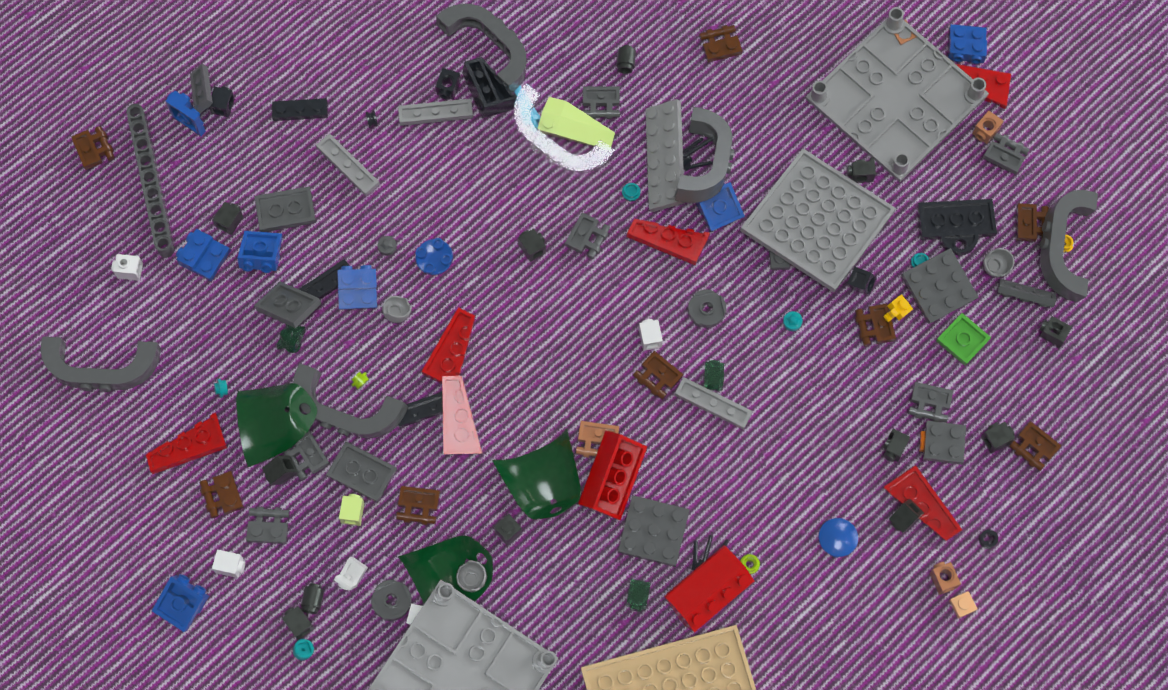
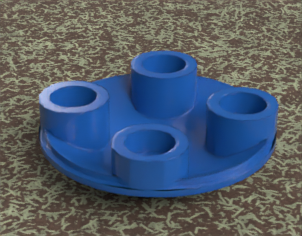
[415,238,453,275]
[818,518,858,558]

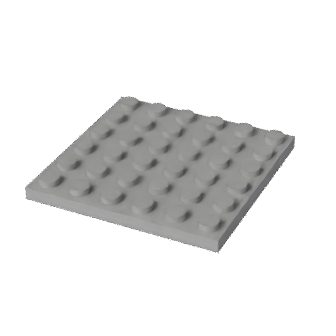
[740,149,896,292]

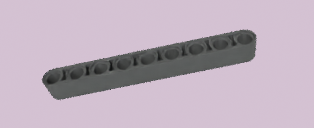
[127,104,175,258]

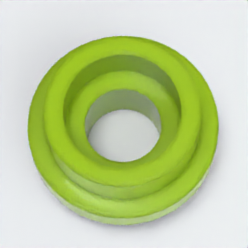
[351,372,369,389]
[741,554,760,574]

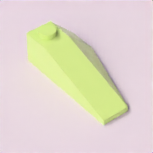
[537,97,615,151]

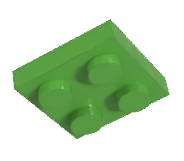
[936,313,991,366]

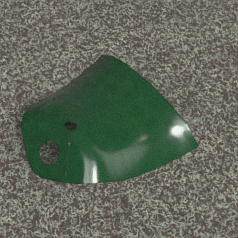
[236,383,318,467]
[492,428,581,519]
[398,536,493,604]

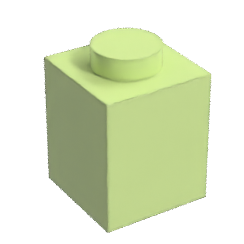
[339,494,365,526]

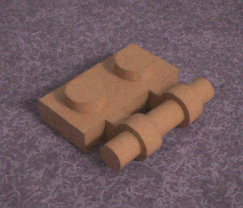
[576,421,619,458]

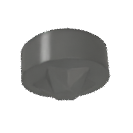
[377,236,397,256]

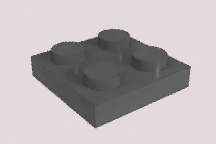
[923,421,966,465]

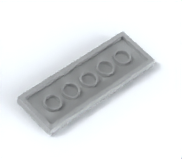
[646,99,685,212]

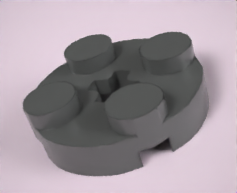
[688,289,726,328]
[371,580,412,621]

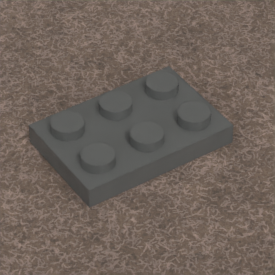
[254,186,316,232]
[254,281,321,328]
[326,441,397,503]

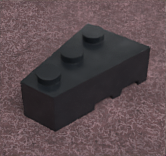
[462,57,519,119]

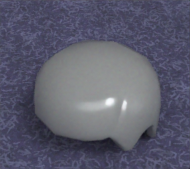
[983,248,1015,278]
[382,296,412,323]
[456,560,487,592]

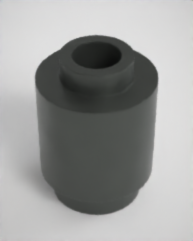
[616,45,636,74]
[301,583,324,614]

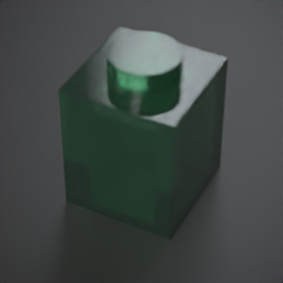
[703,360,725,391]
[626,579,651,612]

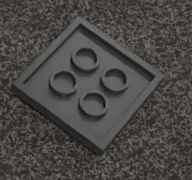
[901,248,979,324]
[618,495,690,567]

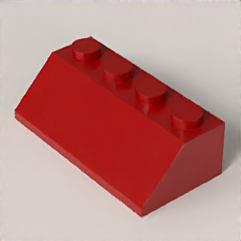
[578,430,647,520]
[664,545,754,633]

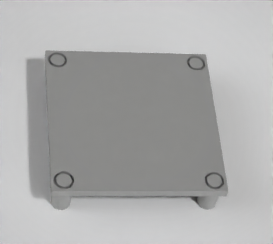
[806,7,989,182]
[368,580,558,690]

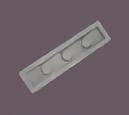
[398,99,473,126]
[316,133,380,196]
[674,377,753,430]

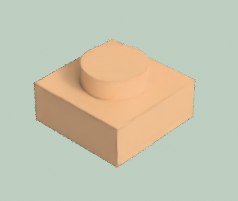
[949,591,977,619]

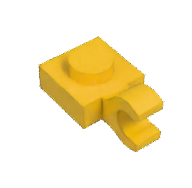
[883,294,913,322]

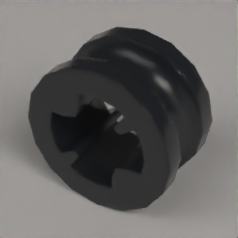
[366,110,378,128]
[979,529,998,549]

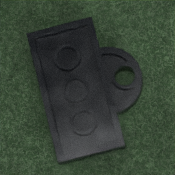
[917,199,997,255]

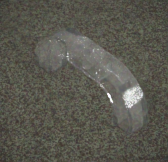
[514,83,615,173]

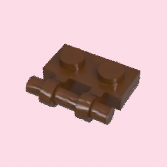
[699,25,743,63]
[71,126,115,170]
[1017,203,1049,242]
[855,303,896,347]
[633,351,684,400]
[1009,421,1061,471]
[199,471,244,519]
[396,486,440,525]

